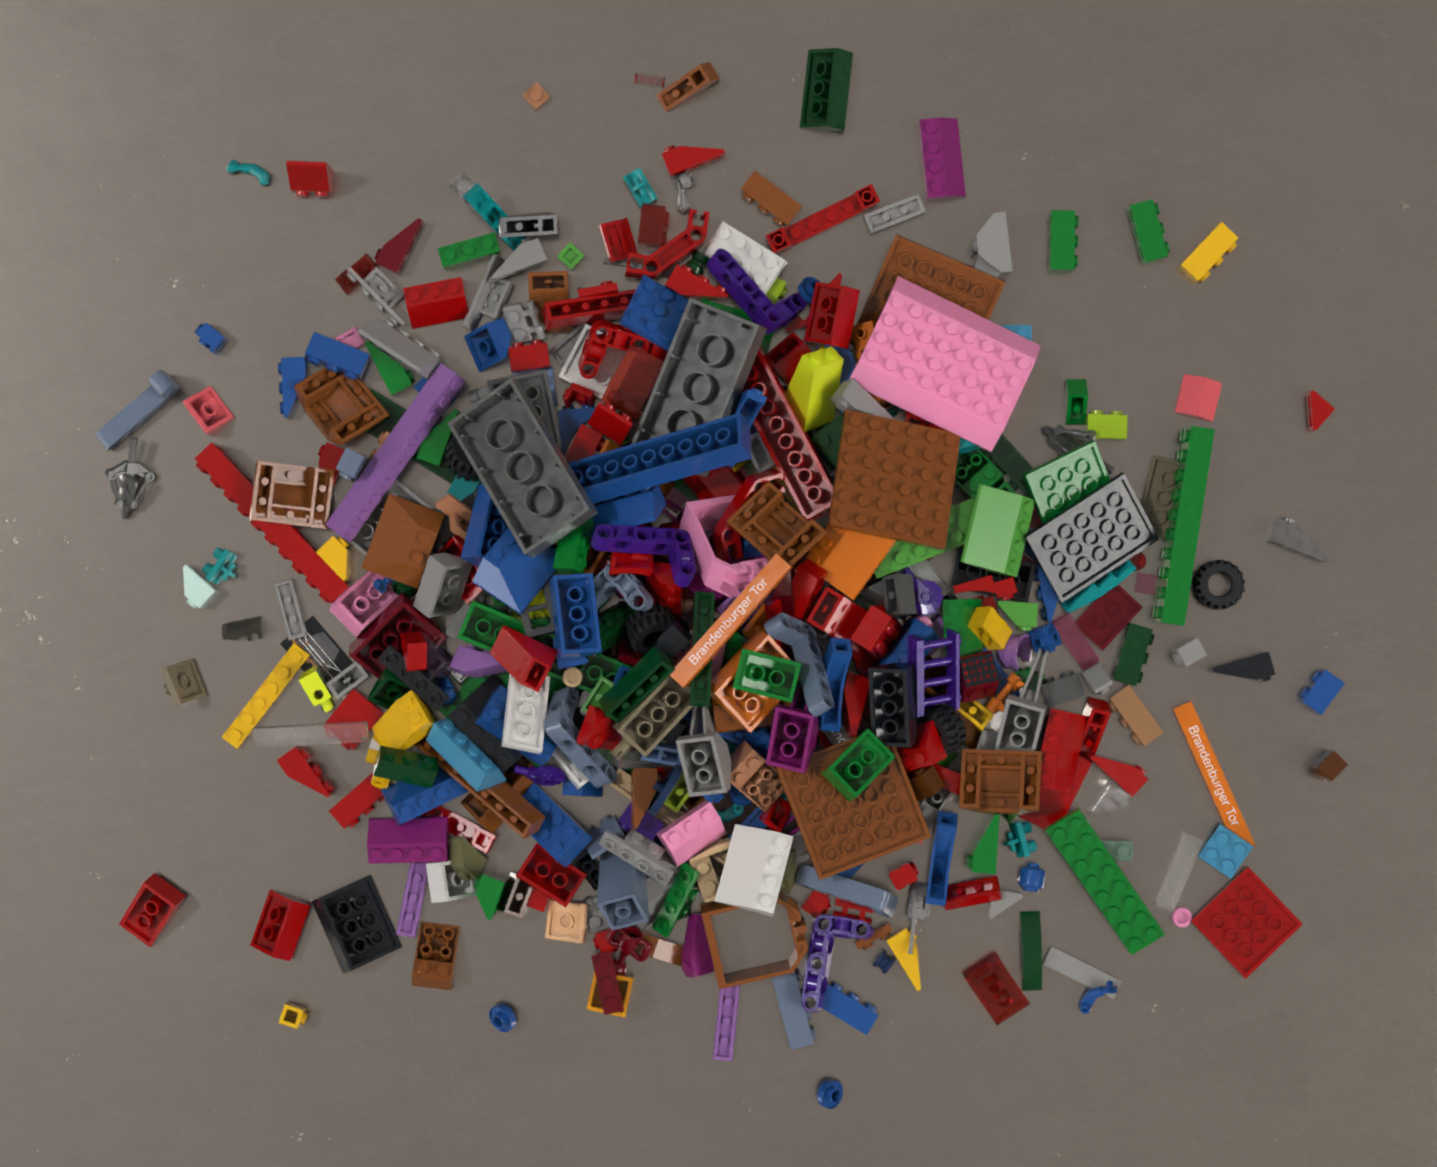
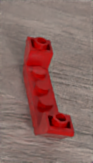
[765,184,880,253]

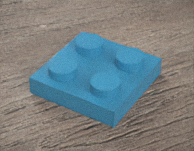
[1198,823,1253,879]

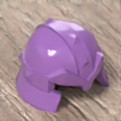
[997,633,1032,671]

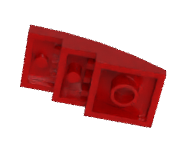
[1020,756,1092,831]

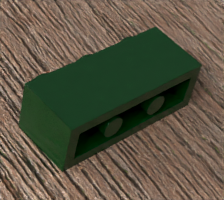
[1111,623,1154,686]
[373,745,439,788]

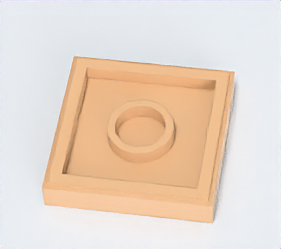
[545,898,588,944]

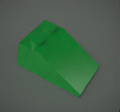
[733,648,802,703]
[821,728,896,802]
[966,814,1000,874]

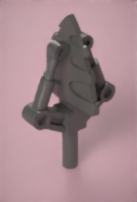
[1043,425,1115,475]
[104,438,155,519]

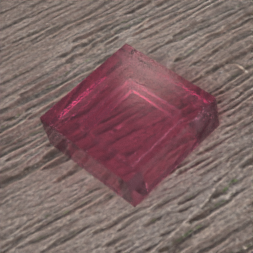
[1134,572,1157,595]

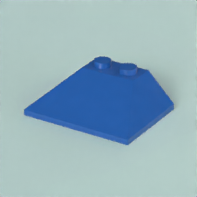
[472,528,557,615]

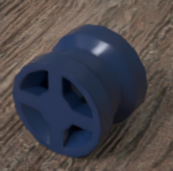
[872,949,896,974]

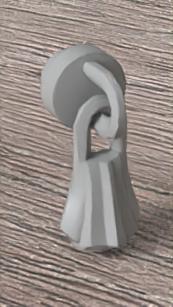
[673,172,695,213]

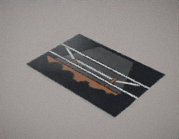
[280,616,353,691]

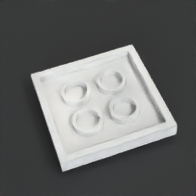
[558,324,635,404]

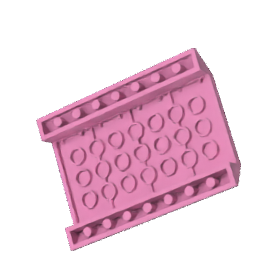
[849,276,1041,452]

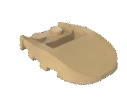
[689,838,731,903]

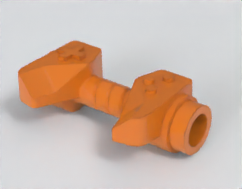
[986,672,1025,714]

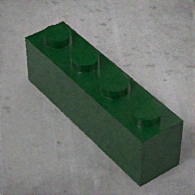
[598,646,675,724]

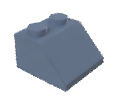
[585,815,628,859]

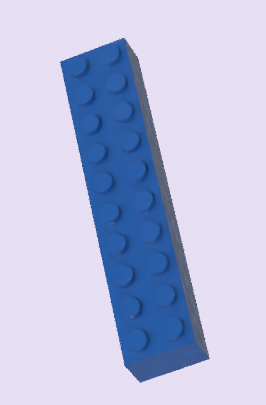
[569,413,752,504]

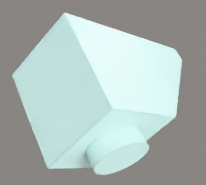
[183,564,218,609]

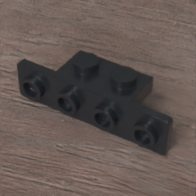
[378,645,449,711]

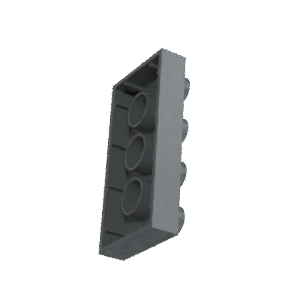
[631,298,767,478]
[447,378,598,558]

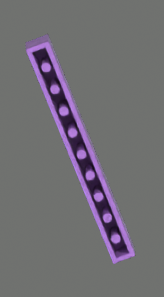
[325,363,466,542]

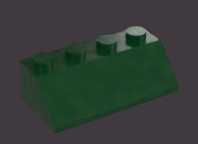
[800,48,853,131]
[592,600,635,657]

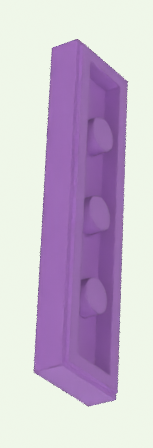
[396,862,431,938]
[713,985,740,1061]

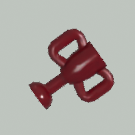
[606,926,652,975]

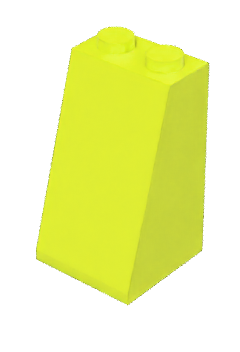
[786,346,844,432]

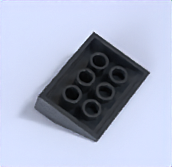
[448,674,523,774]
[311,875,401,973]

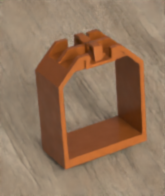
[700,892,808,989]

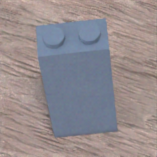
[597,851,649,931]

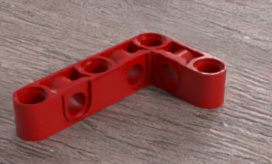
[578,320,668,379]

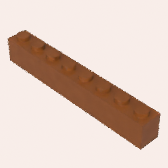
[414,735,546,839]

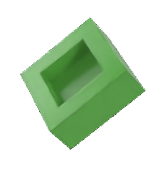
[557,242,585,270]

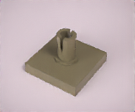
[161,659,207,706]

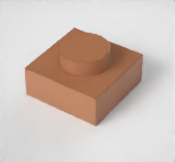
[522,82,550,110]

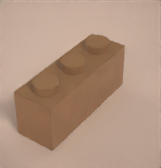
[1108,684,1164,747]

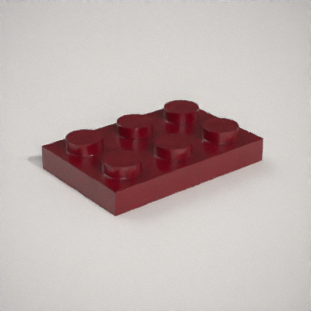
[1074,585,1143,651]

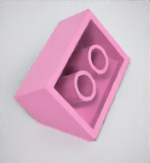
[656,800,726,867]

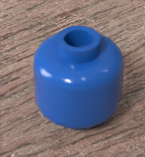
[1019,863,1045,892]

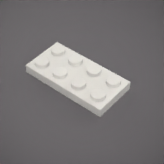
[702,222,787,295]
[502,674,550,754]

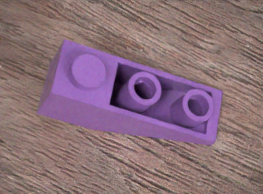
[450,645,507,678]

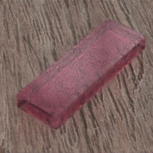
[1052,611,1100,671]

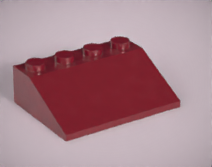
[349,592,447,678]

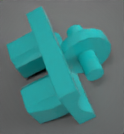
[623,167,658,208]
[202,547,238,585]
[1003,821,1038,858]

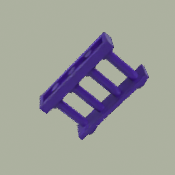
[907,628,961,717]

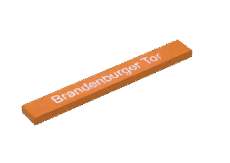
[670,553,793,688]
[1173,701,1256,847]

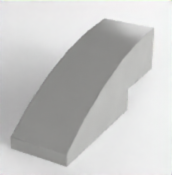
[750,423,776,473]

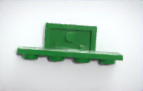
[652,862,700,938]

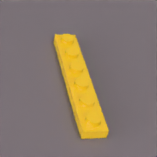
[222,643,310,749]

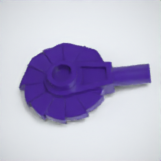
[902,567,944,616]
[513,765,566,786]

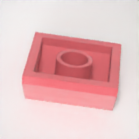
[1174,374,1222,422]
[182,386,234,435]

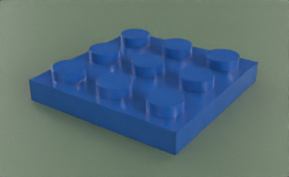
[619,275,689,351]

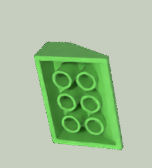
[961,484,1035,578]

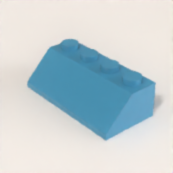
[426,718,506,792]

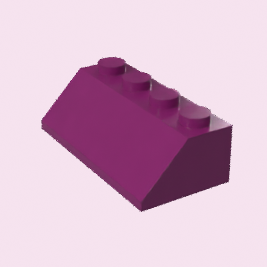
[918,117,966,201]
[367,816,450,864]

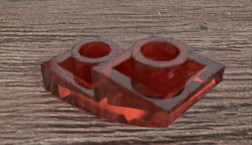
[334,254,380,295]

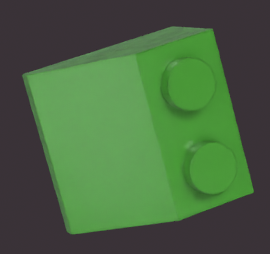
[995,601,1038,631]

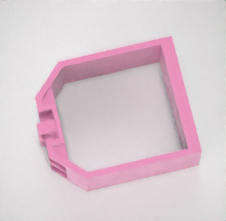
[679,495,769,598]

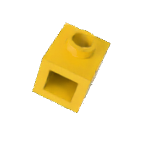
[279,1002,308,1029]

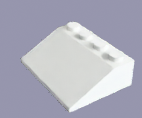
[715,824,794,917]

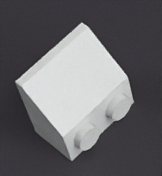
[426,859,476,903]

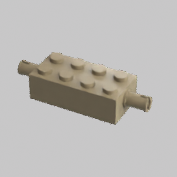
[610,675,693,761]

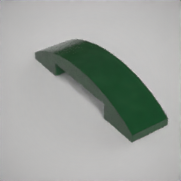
[1020,911,1042,991]

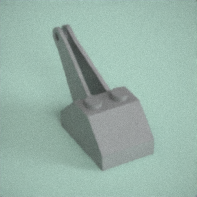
[972,212,1013,277]
[994,648,1049,751]
[676,704,732,797]

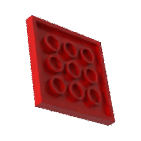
[1191,866,1303,979]

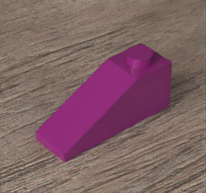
[681,913,715,978]

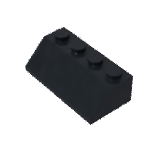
[949,548,1036,603]
[868,663,918,748]

